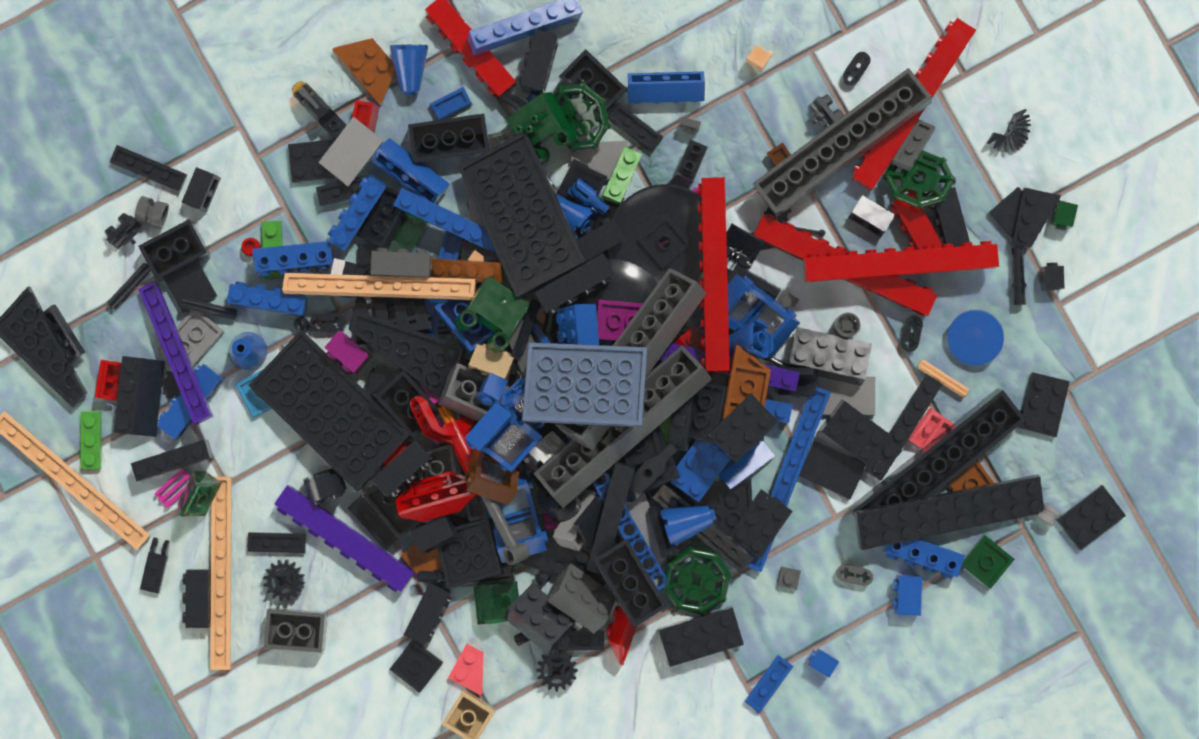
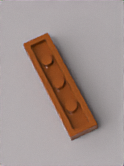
[432,258,503,283]

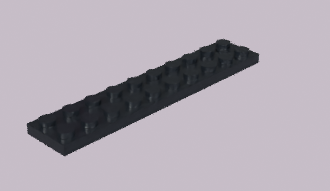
[854,474,1044,550]

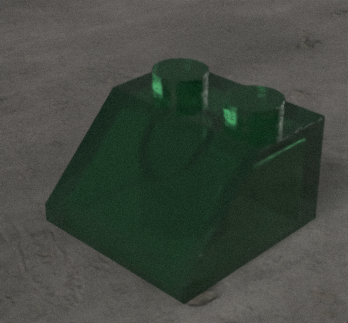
[392,213,430,252]
[177,471,222,517]
[473,581,519,625]

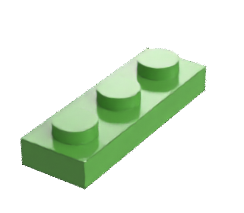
[602,146,642,205]
[262,221,284,279]
[81,411,102,469]

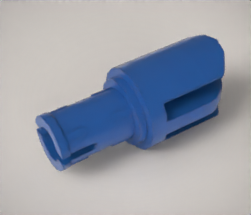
[567,178,610,216]

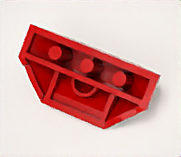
[395,472,475,522]
[606,605,637,666]

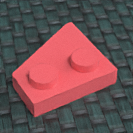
[908,408,954,448]
[448,643,484,695]

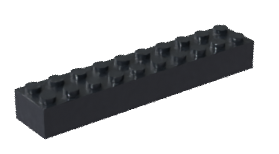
[848,389,1026,517]

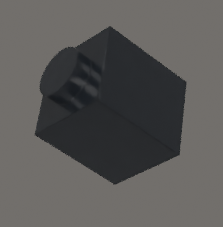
[1041,262,1065,291]

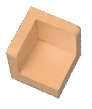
[745,45,773,72]

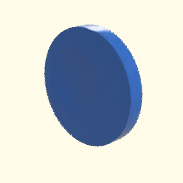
[947,309,1004,365]

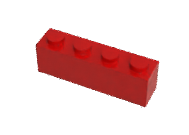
[890,193,942,250]

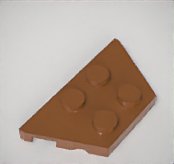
[332,38,396,106]
[722,345,771,420]

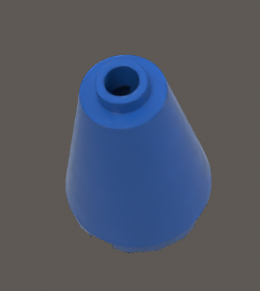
[390,44,428,95]
[556,195,598,240]
[729,320,774,358]
[229,332,268,370]
[661,506,717,547]

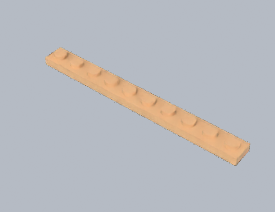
[282,273,476,300]
[0,411,151,550]
[210,477,232,670]

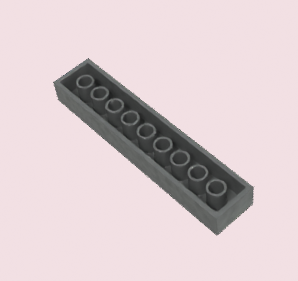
[753,68,932,218]
[555,268,707,451]
[534,345,712,508]

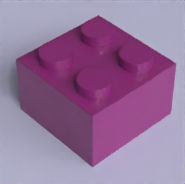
[324,330,372,374]

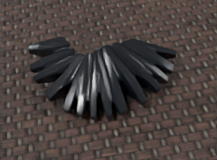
[987,109,1031,152]

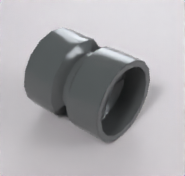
[134,196,169,227]
[833,312,861,338]

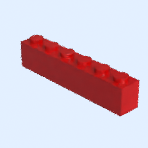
[425,0,517,99]

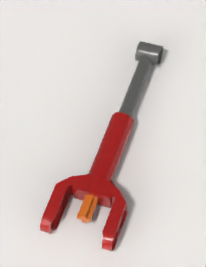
[410,396,529,565]

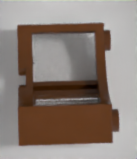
[465,424,532,505]

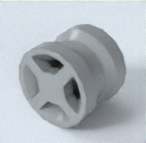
[1037,503,1061,527]

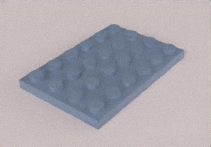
[522,343,648,427]

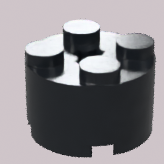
[303,468,347,505]
[536,486,582,522]

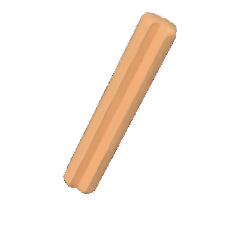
[917,360,969,397]

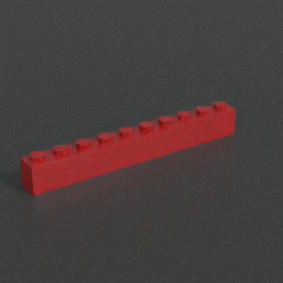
[851,18,976,192]
[698,177,730,373]
[753,214,938,317]
[803,241,999,283]

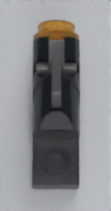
[292,81,347,140]

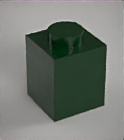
[1050,200,1078,231]

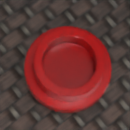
[241,238,261,257]

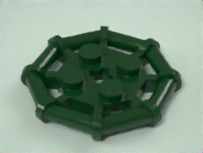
[554,82,611,152]
[883,150,956,210]
[661,546,733,615]

